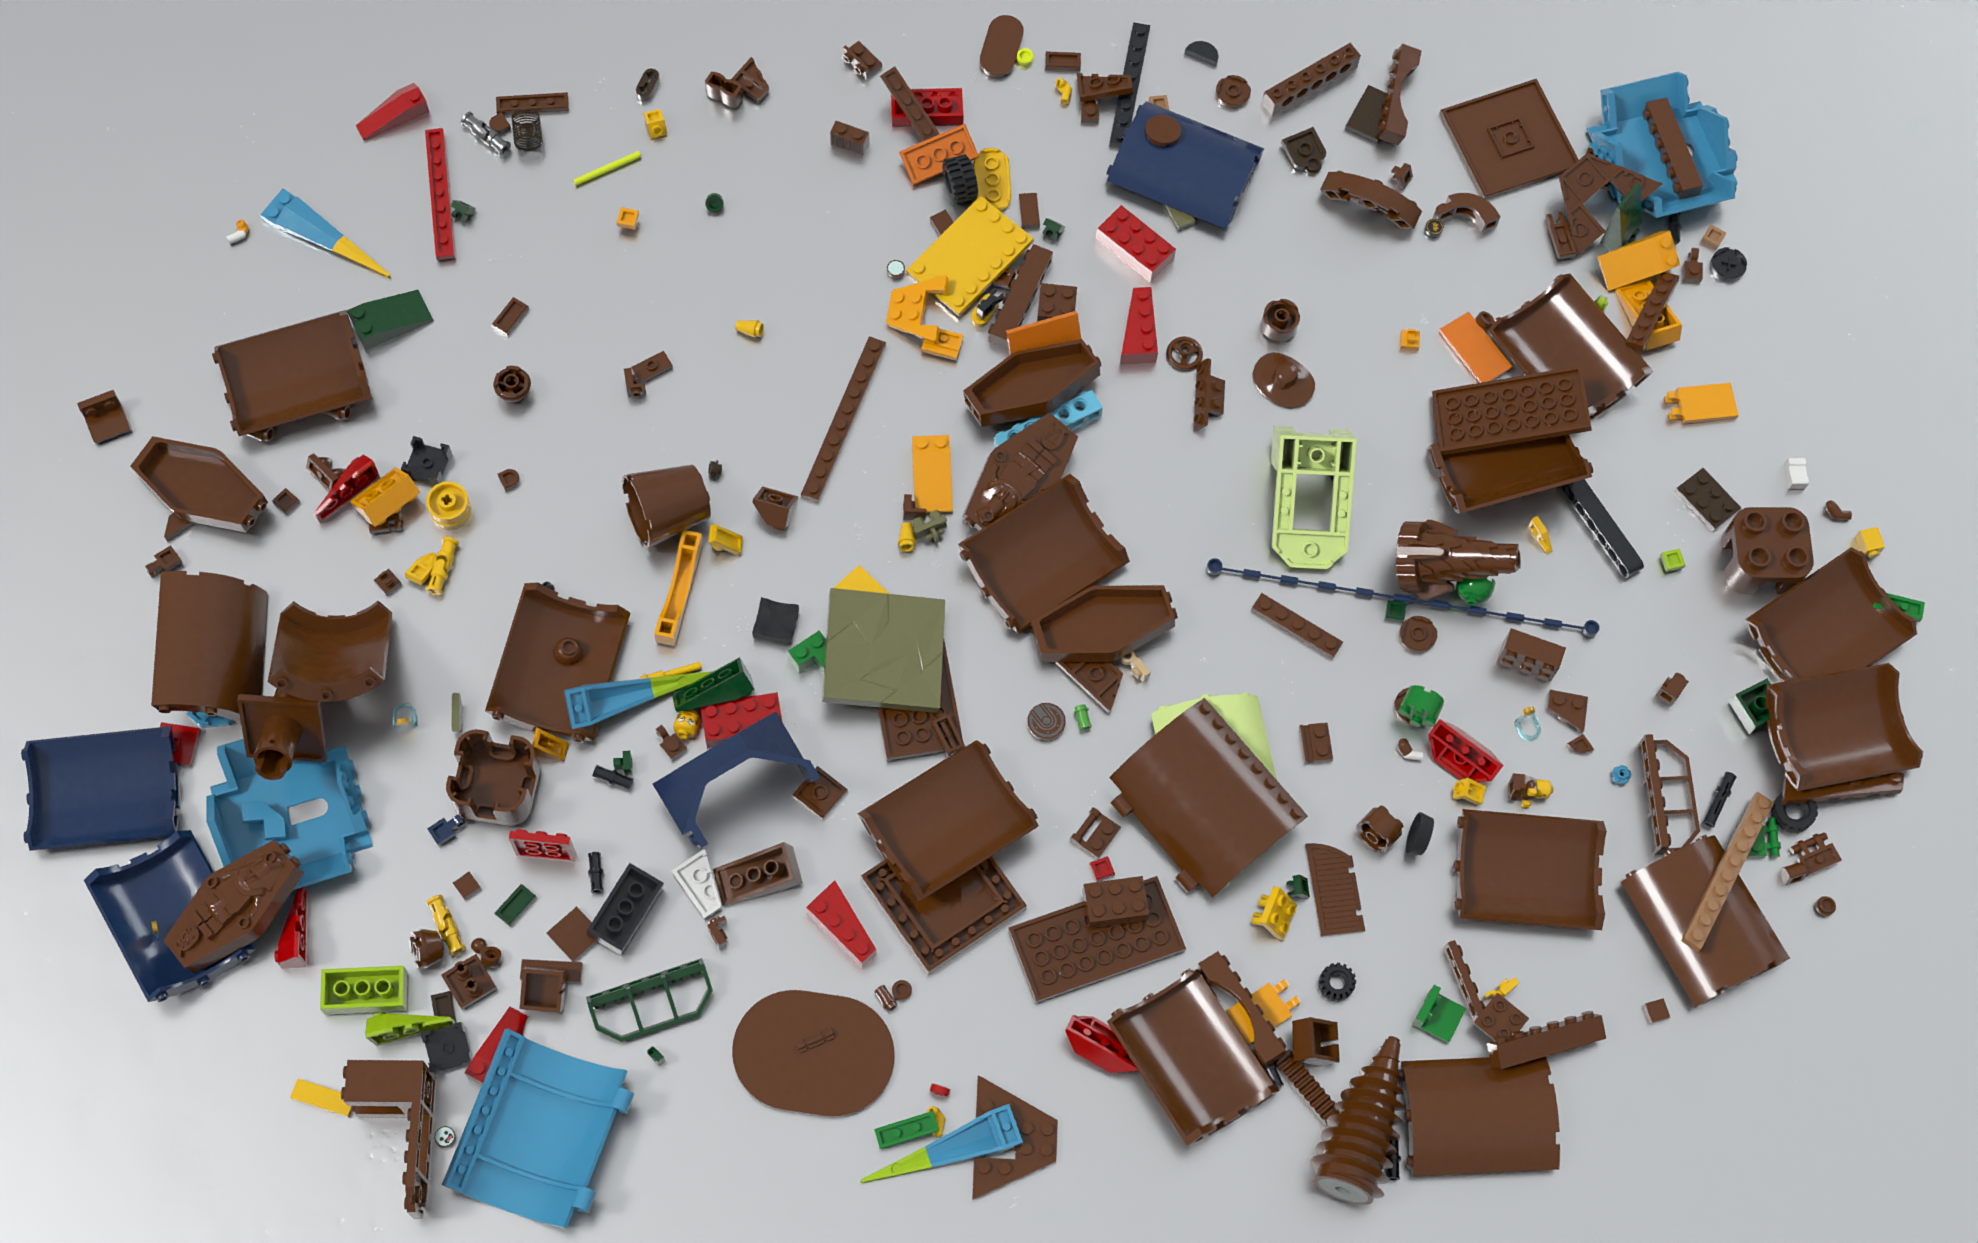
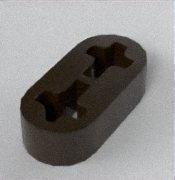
[636,68,660,101]

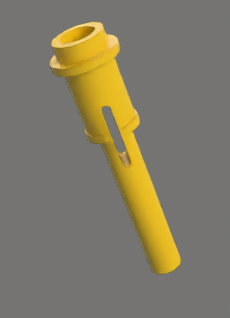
[640,662,702,679]

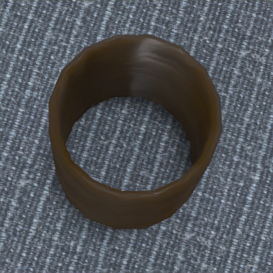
[511,109,543,151]

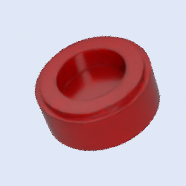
[929,1083,951,1097]

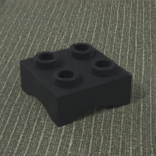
[752,597,799,645]

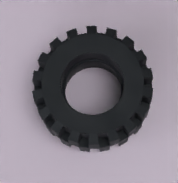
[942,154,978,204]

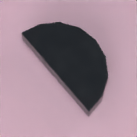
[1184,41,1219,66]

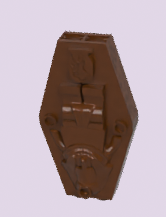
[963,339,1102,427]
[962,412,1078,531]
[130,436,268,533]
[1031,585,1178,662]
[163,840,304,974]

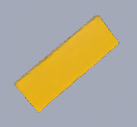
[290,1078,352,1118]

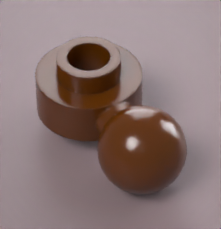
[471,938,501,967]

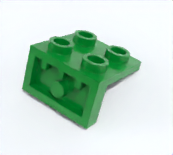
[1413,984,1466,1043]

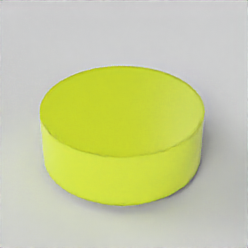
[1016,48,1034,67]

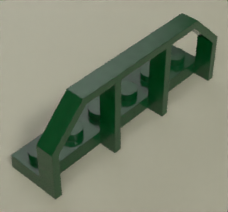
[586,958,713,1042]

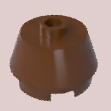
[493,366,531,403]
[410,928,444,968]

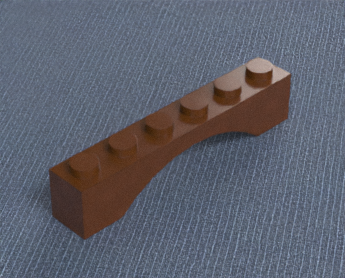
[1378,43,1422,145]
[1198,951,1286,1068]

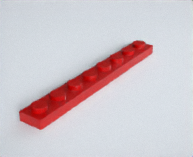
[425,128,455,260]

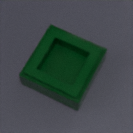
[1384,600,1406,623]

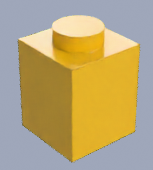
[1854,527,1885,558]

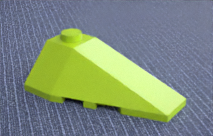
[365,1012,455,1046]

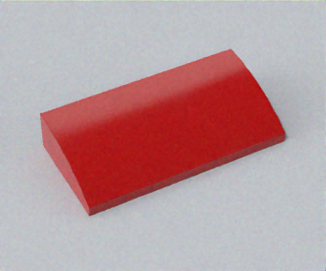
[891,88,964,127]

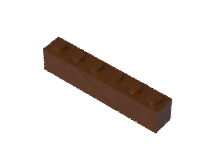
[1643,97,1703,200]
[988,244,1053,349]
[1487,1011,1606,1069]

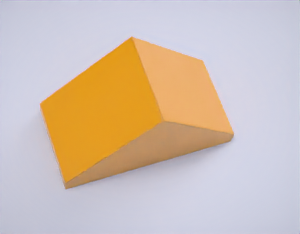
[532,728,569,761]

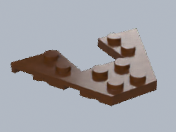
[1558,153,1662,255]
[972,1076,1058,1200]

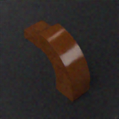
[1433,193,1501,232]

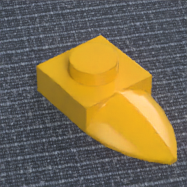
[405,552,436,586]

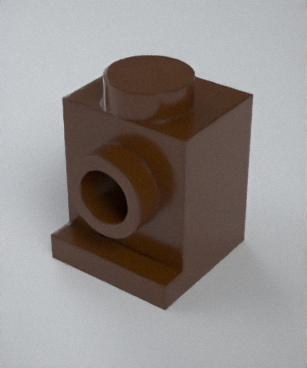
[1656,673,1689,705]

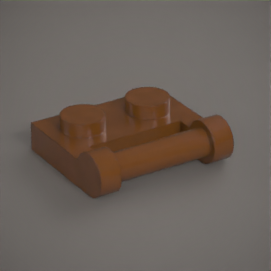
[1070,807,1121,859]

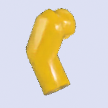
[1055,78,1072,104]
[927,1106,946,1137]

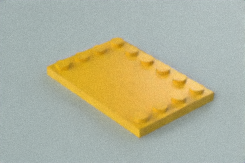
[906,196,1034,317]

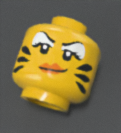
[673,709,701,739]

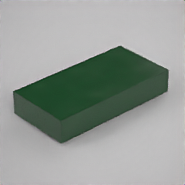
[494,884,537,927]

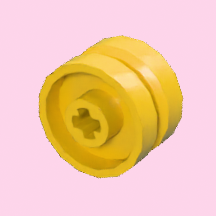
[426,481,472,530]

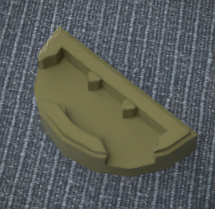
[452,693,462,732]

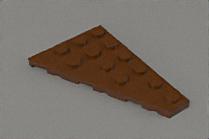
[1781,769,1904,805]

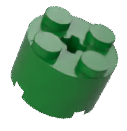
[1398,685,1444,727]

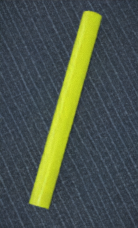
[573,151,641,186]

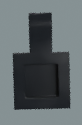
[977,287,1004,320]

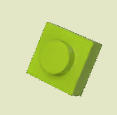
[1660,548,1686,572]

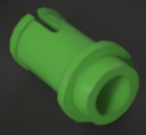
[1074,704,1092,730]

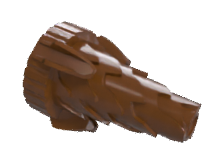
[1396,520,1521,599]

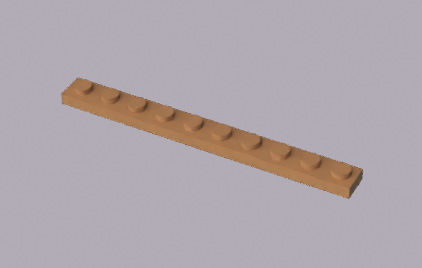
[1681,792,1774,952]

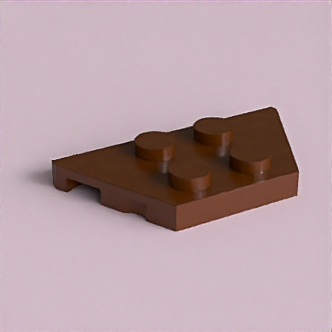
[1056,662,1123,713]

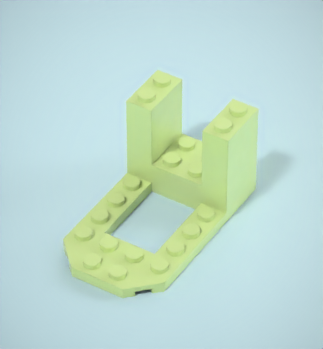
[1271,426,1357,569]

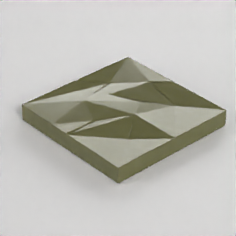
[822,588,945,713]

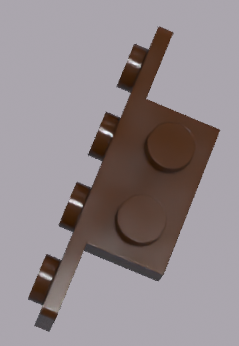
[1193,358,1225,431]

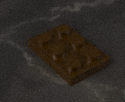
[1675,468,1741,531]

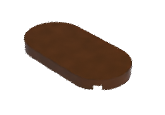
[979,15,1024,78]

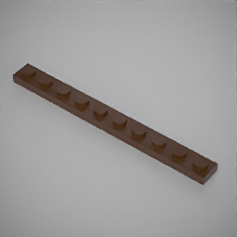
[801,336,886,503]

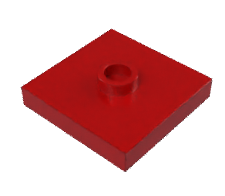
[160,722,201,767]

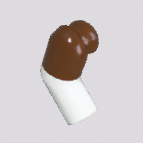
[1398,738,1423,761]

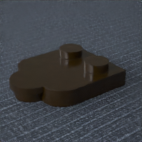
[1281,127,1326,175]

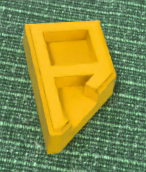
[1528,516,1553,554]

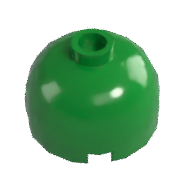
[1456,578,1496,606]

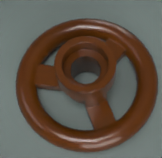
[1166,336,1203,370]

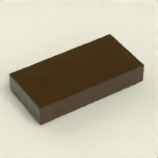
[431,991,457,1023]

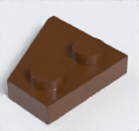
[731,57,769,103]

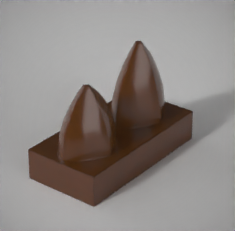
[306,453,345,491]

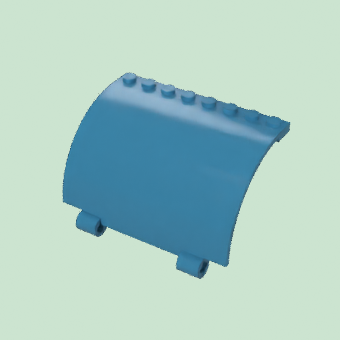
[442,1029,634,1229]

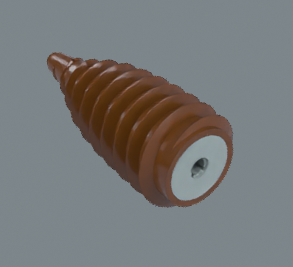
[1310,1036,1404,1205]

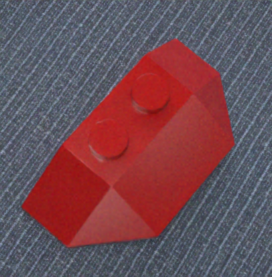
[1428,719,1504,782]
[1065,1015,1137,1073]

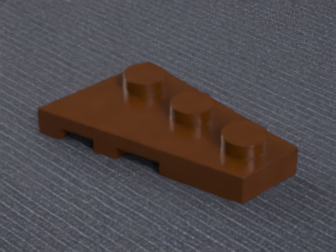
[1077,73,1133,102]

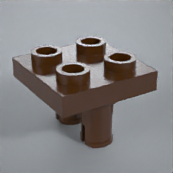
[441,954,497,1010]

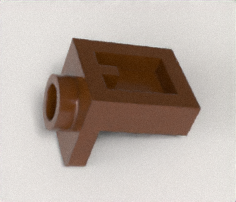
[624,368,646,397]
[707,916,728,950]

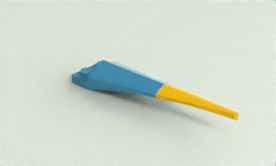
[260,188,391,278]

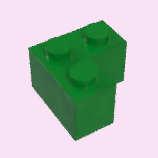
[787,630,826,675]

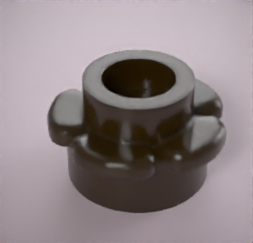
[708,460,722,478]

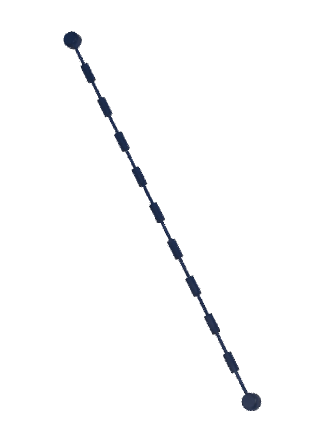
[1207,558,1600,637]

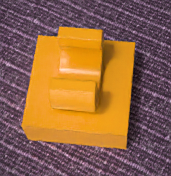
[616,207,639,230]
[1400,329,1420,351]

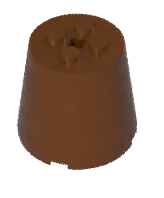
[622,465,711,548]

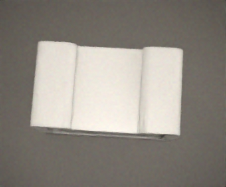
[1784,458,1809,489]

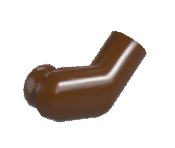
[1825,500,1852,520]

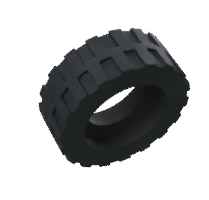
[1771,792,1818,833]

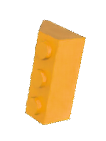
[350,467,420,527]

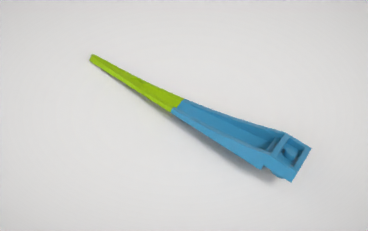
[564,671,713,729]
[860,1104,1023,1183]

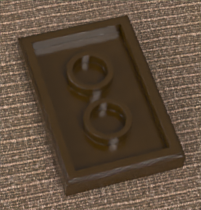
[1345,85,1386,143]

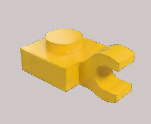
[1484,977,1519,999]

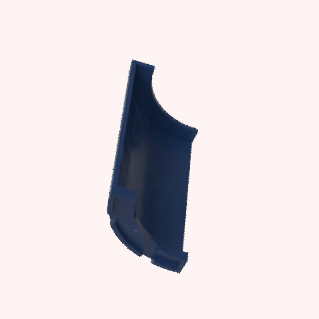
[1106,101,1265,229]
[21,726,179,851]
[84,830,256,1002]

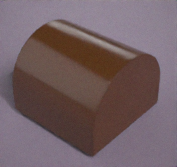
[1781,862,1808,885]

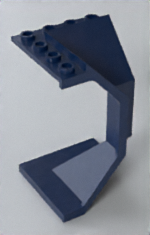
[653,711,820,848]

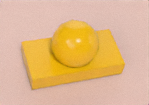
[708,524,743,555]

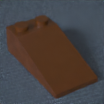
[713,842,803,907]

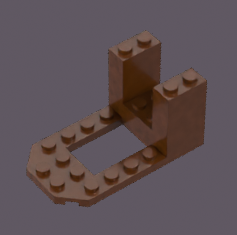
[341,1060,436,1219]

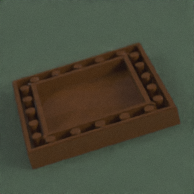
[861,856,1027,975]

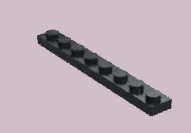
[1109,22,1150,148]

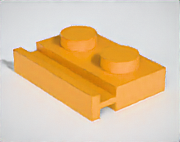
[921,329,964,361]

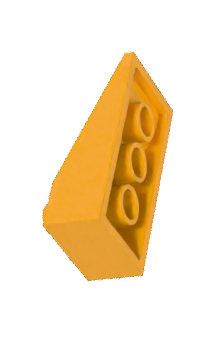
[1597,231,1681,291]
[1615,278,1682,350]
[912,435,953,513]

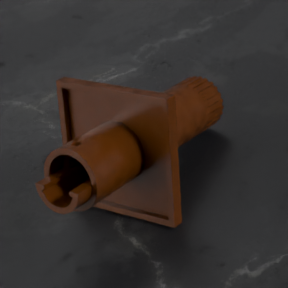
[237,688,328,780]

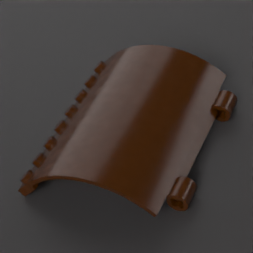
[1109,698,1308,898]

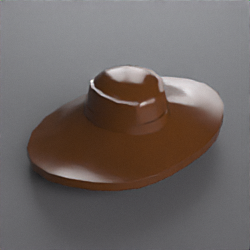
[1252,352,1315,409]

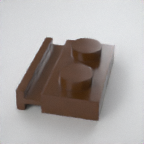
[1299,722,1333,764]

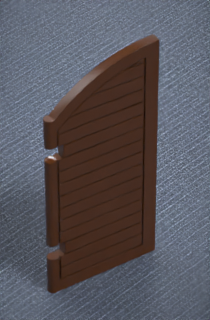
[1305,843,1365,937]

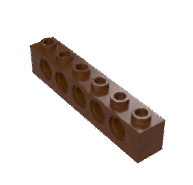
[1262,42,1361,116]

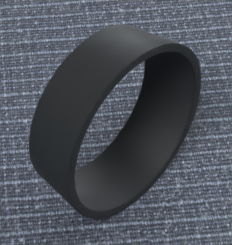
[1406,812,1434,855]

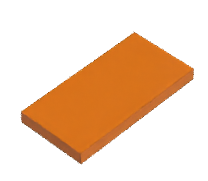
[899,124,979,186]
[1006,311,1081,355]
[1439,311,1513,383]

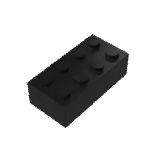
[587,863,664,955]

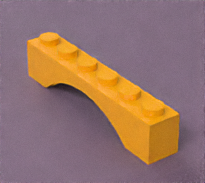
[654,530,703,646]

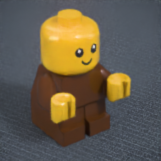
[1508,773,1554,808]

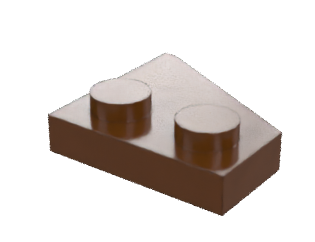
[1546,690,1588,733]

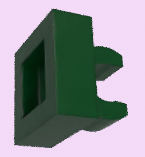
[450,200,476,222]
[1043,218,1065,239]
[613,750,633,776]
[1286,874,1310,899]

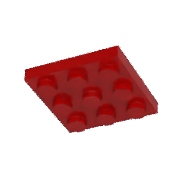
[509,829,576,862]

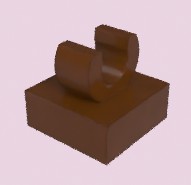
[1391,163,1413,189]
[374,569,402,596]

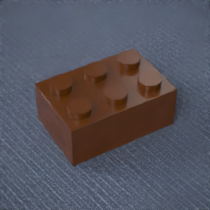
[1496,628,1566,681]
[1082,876,1149,929]

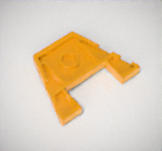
[886,275,949,344]

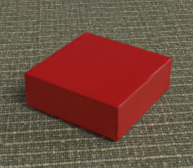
[1089,856,1115,882]

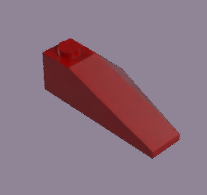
[314,454,380,523]

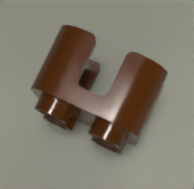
[1721,507,1814,595]
[446,729,540,826]

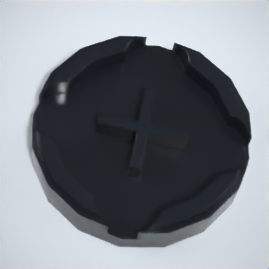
[1710,247,1747,282]

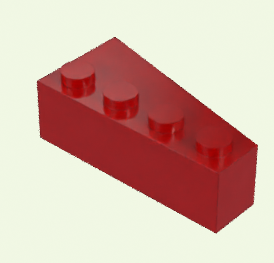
[1120,287,1158,364]
[806,880,877,969]

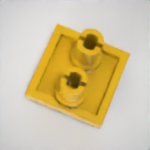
[1251,886,1297,940]

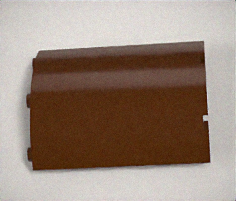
[1488,273,1654,419]
[212,310,372,436]
[1428,435,1593,514]
[958,474,1130,633]
[1745,547,1918,682]
[151,571,267,725]
[485,582,631,743]
[267,601,392,702]
[1766,663,1923,791]
[857,740,1039,902]
[1453,809,1607,931]
[1621,834,1790,1007]
[1107,968,1279,1146]
[1398,1056,1560,1176]

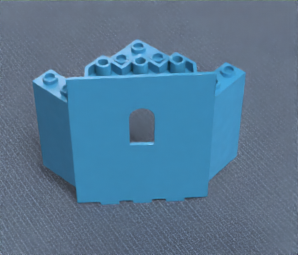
[1586,72,1738,218]
[206,739,373,890]

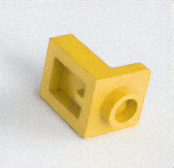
[643,109,667,139]
[1453,778,1486,805]

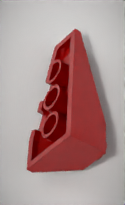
[356,83,429,141]
[274,887,307,969]
[464,1007,528,1085]

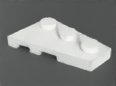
[671,848,722,920]

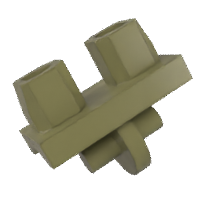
[913,510,947,543]

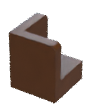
[903,494,927,520]

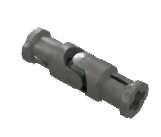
[461,111,511,156]

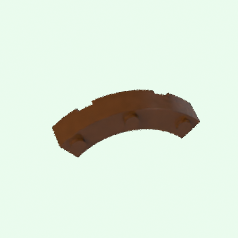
[1320,171,1422,229]

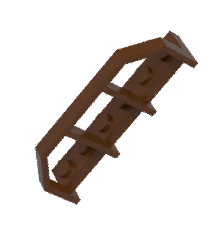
[1638,734,1700,855]

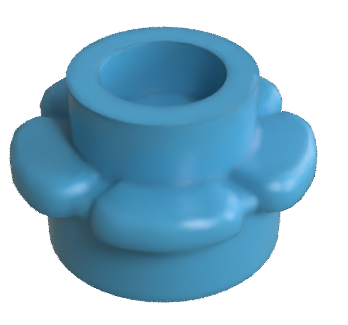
[1612,765,1632,784]

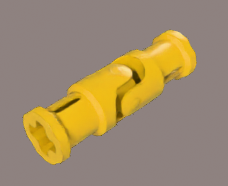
[425,536,459,596]
[426,894,466,956]

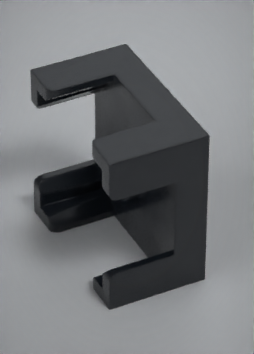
[401,436,453,486]
[421,1022,472,1073]

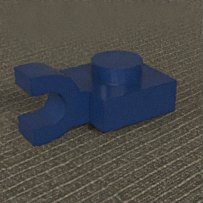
[427,814,465,846]

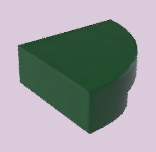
[647,1046,665,1066]

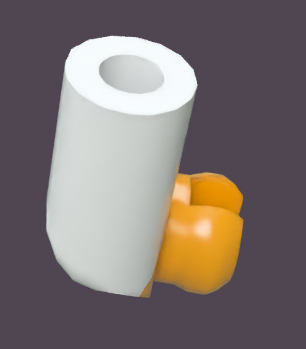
[226,219,249,245]

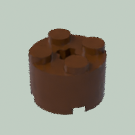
[1261,299,1300,343]
[1356,805,1404,853]

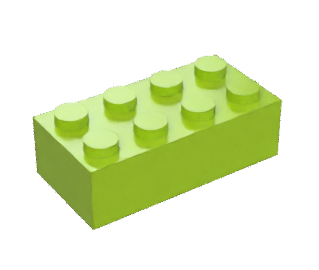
[320,965,408,1015]

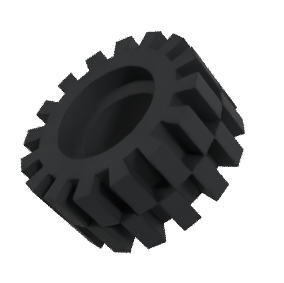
[1318,962,1356,1002]

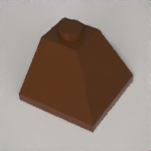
[752,486,798,530]

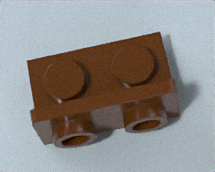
[842,41,882,79]

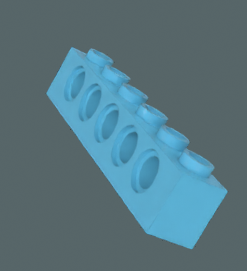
[993,390,1103,448]

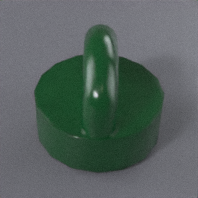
[705,193,724,212]

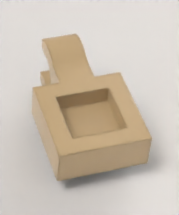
[1120,651,1151,683]

